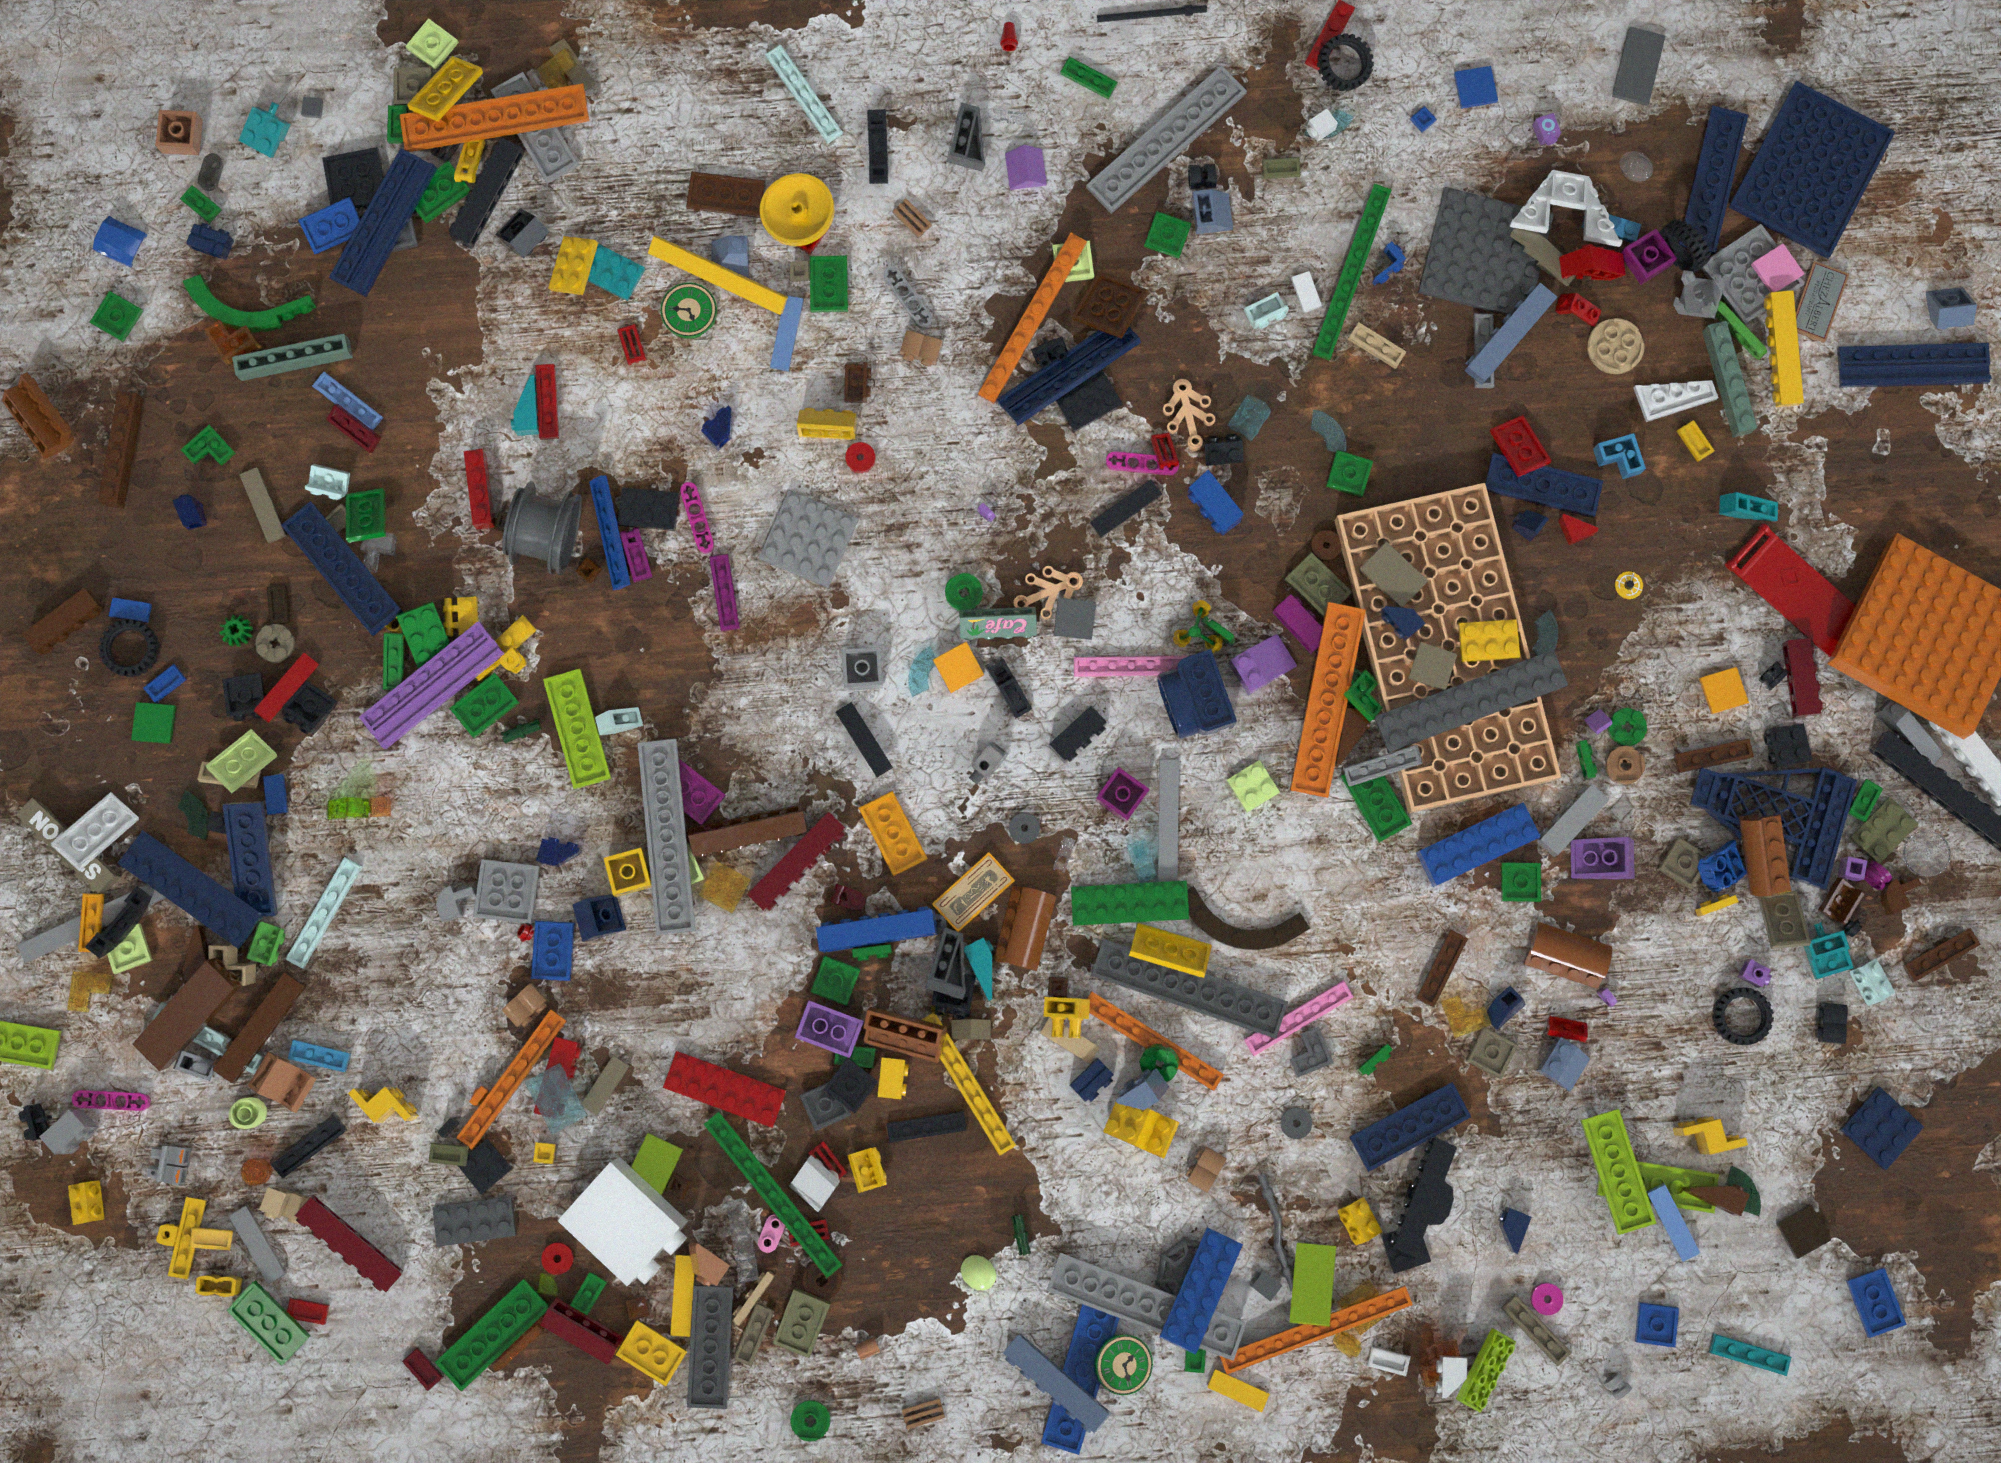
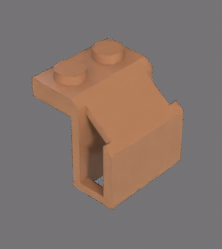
[248,1052,317,1113]

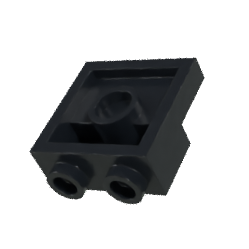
[222,673,267,722]
[282,681,337,735]
[1764,723,1813,768]
[931,974,976,1019]

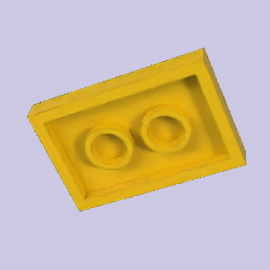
[548,236,598,295]
[1458,619,1520,662]
[616,1320,688,1386]

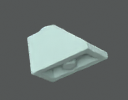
[595,707,643,735]

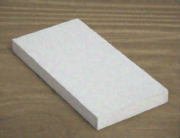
[51,792,139,871]

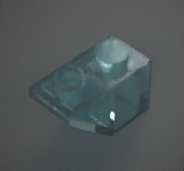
[1126,839,1157,883]

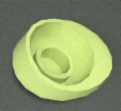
[228,1097,267,1129]
[961,1255,996,1290]

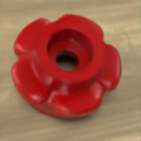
[517,923,534,942]

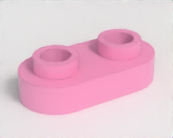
[758,1214,786,1253]

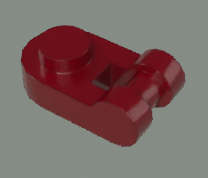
[829,884,866,911]

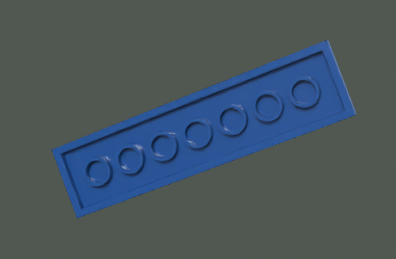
[1041,1304,1120,1455]

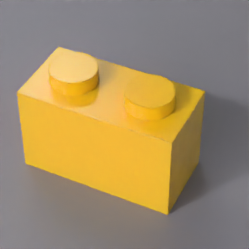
[877,1058,909,1099]

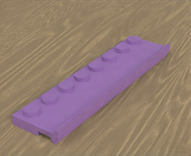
[359,621,505,749]

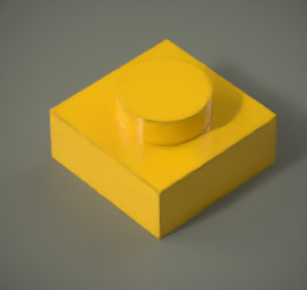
[533,1142,556,1164]

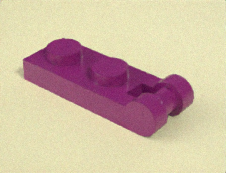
[620,527,653,582]

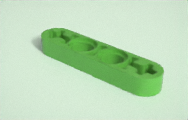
[1715,301,1767,360]

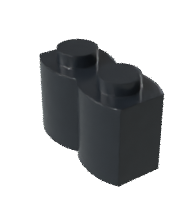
[1815,1003,1848,1045]

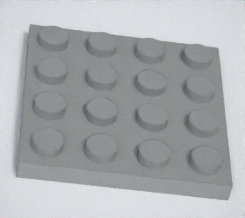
[1701,224,1805,325]
[759,490,859,589]

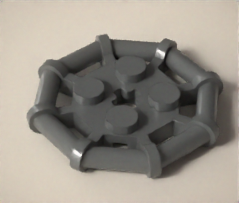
[1155,1237,1224,1296]

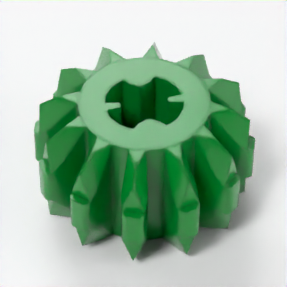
[219,614,253,647]

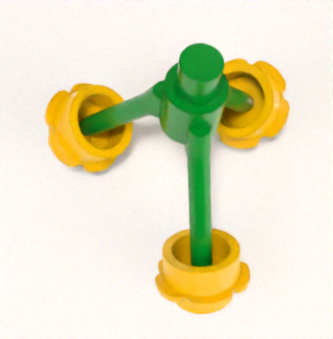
[1173,600,1223,653]

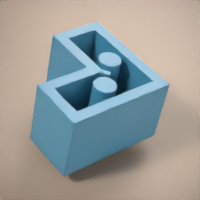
[1593,433,1646,479]

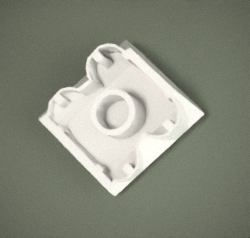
[789,1156,840,1212]

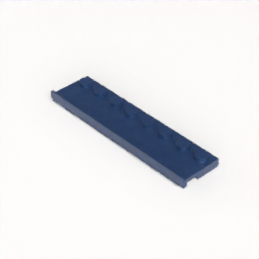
[329,148,437,297]
[996,327,1141,426]
[1837,343,1992,388]
[118,830,263,949]

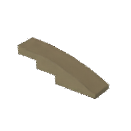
[1510,228,1576,286]

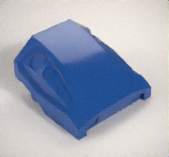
[93,216,147,268]
[1697,840,1746,893]

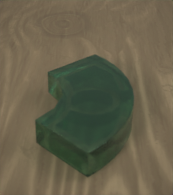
[177,790,209,840]
[1725,1166,1761,1216]

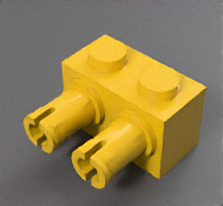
[1043,997,1090,1038]

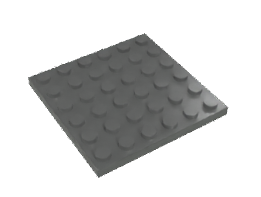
[1418,187,1554,316]

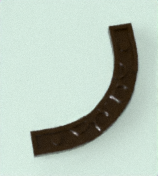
[1188,886,1310,950]

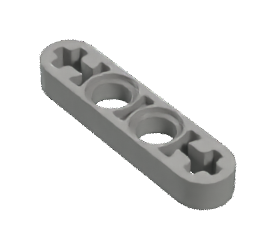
[884,266,932,330]

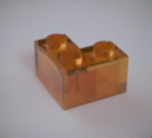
[204,320,261,367]
[1418,1338,1460,1388]

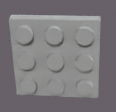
[473,859,540,924]

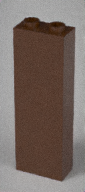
[132,958,242,1071]

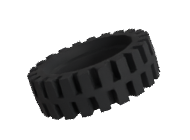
[1317,33,1374,92]
[1659,219,1711,273]
[98,619,160,677]
[1712,987,1774,1045]

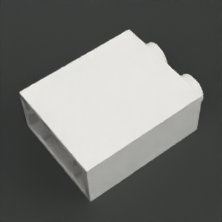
[558,1157,688,1286]

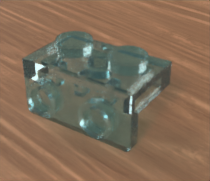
[1228,395,1271,441]

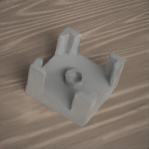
[1673,271,1725,319]

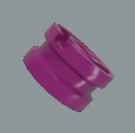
[1864,861,1892,890]

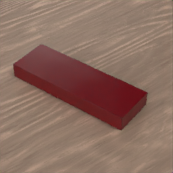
[326,404,382,453]

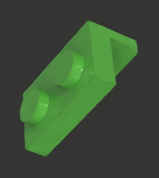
[246,921,286,966]

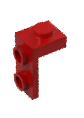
[1555,293,1601,327]

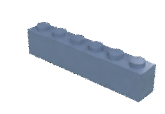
[1465,283,1557,385]
[1003,1334,1112,1433]

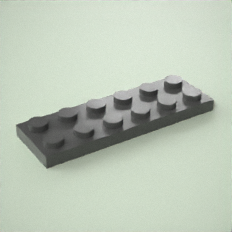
[687,1285,734,1409]

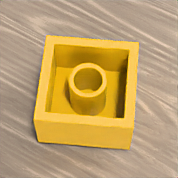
[603,848,652,897]

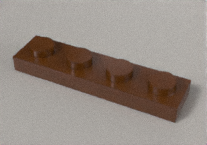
[1673,738,1754,774]
[1902,928,1981,982]
[1416,930,1468,1008]

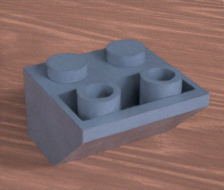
[1191,189,1233,234]
[1115,1068,1169,1110]

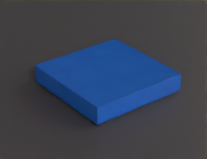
[1454,66,1498,109]
[1635,1302,1679,1348]

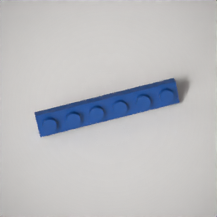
[589,475,630,590]

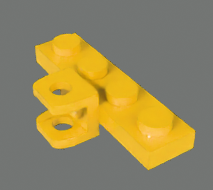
[476,615,537,682]
[156,1197,207,1280]

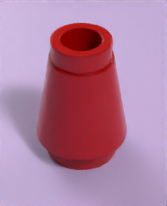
[1000,22,1018,52]

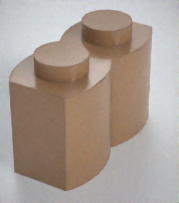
[900,330,943,367]
[502,983,548,1027]
[1185,1146,1227,1193]

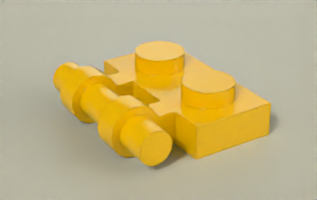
[443,596,479,637]

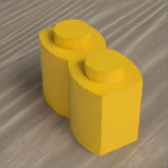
[195,1274,243,1297]

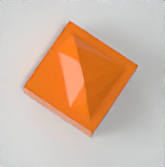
[469,1086,490,1106]

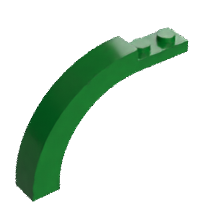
[183,274,316,332]

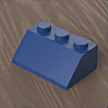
[1187,470,1244,536]

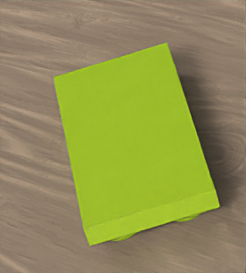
[631,1133,684,1196]
[1290,1243,1336,1327]
[1456,1328,1516,1412]

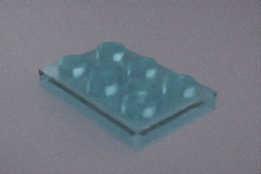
[525,1063,588,1135]

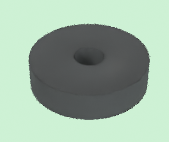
[1009,813,1040,844]
[1280,1108,1312,1139]

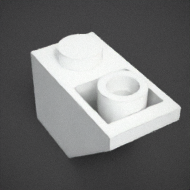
[1436,1355,1467,1398]

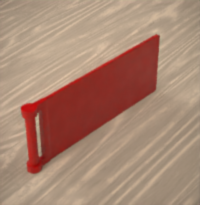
[1725,523,1856,657]

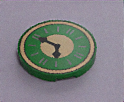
[660,283,717,339]
[1094,1334,1153,1395]

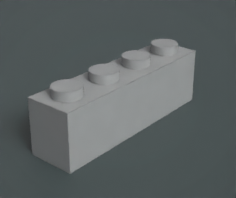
[1537,784,1609,857]

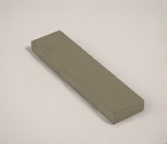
[239,467,287,544]
[1501,1294,1572,1366]

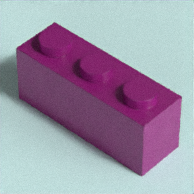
[1272,595,1323,654]

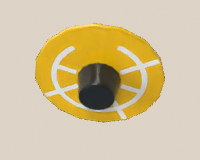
[1615,571,1643,599]

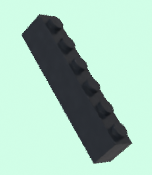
[449,137,524,249]
[1389,1138,1457,1258]

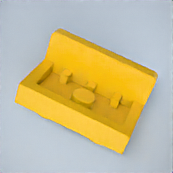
[848,1147,887,1193]
[68,1180,105,1225]
[1337,1197,1382,1245]

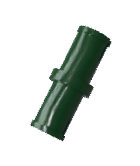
[501,718,542,744]
[1011,1214,1031,1256]

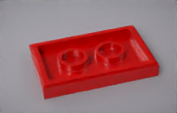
[1490,415,1552,477]

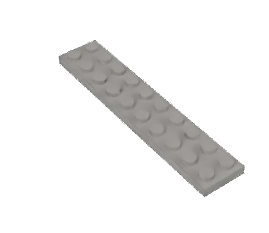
[1086,65,1247,214]
[638,739,696,936]
[1046,1253,1247,1361]

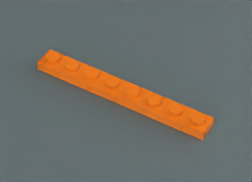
[1087,991,1224,1091]
[456,1010,567,1149]

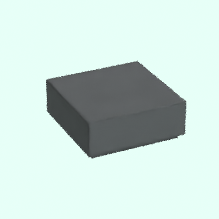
[301,97,323,118]

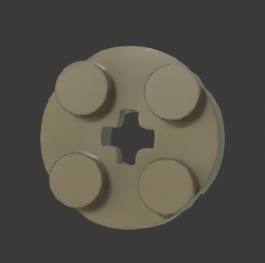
[255,624,296,663]

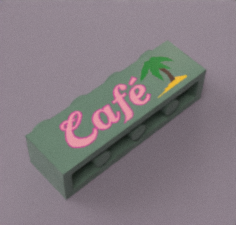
[959,607,1037,640]

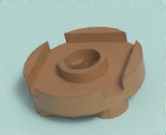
[1605,746,1645,785]

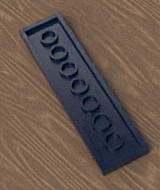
[1679,105,1749,255]
[281,501,403,636]

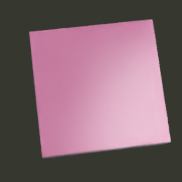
[1751,244,1804,293]

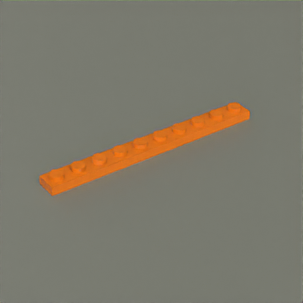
[978,233,1087,404]
[1220,1285,1413,1374]

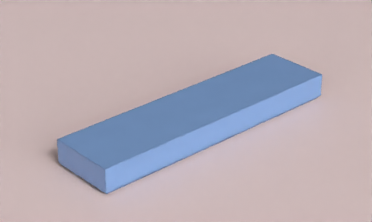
[770,295,804,372]
[312,372,383,430]
[1646,1183,1700,1262]

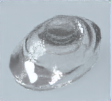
[1620,151,1653,183]

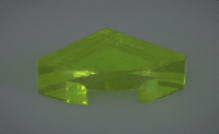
[538,1273,558,1296]

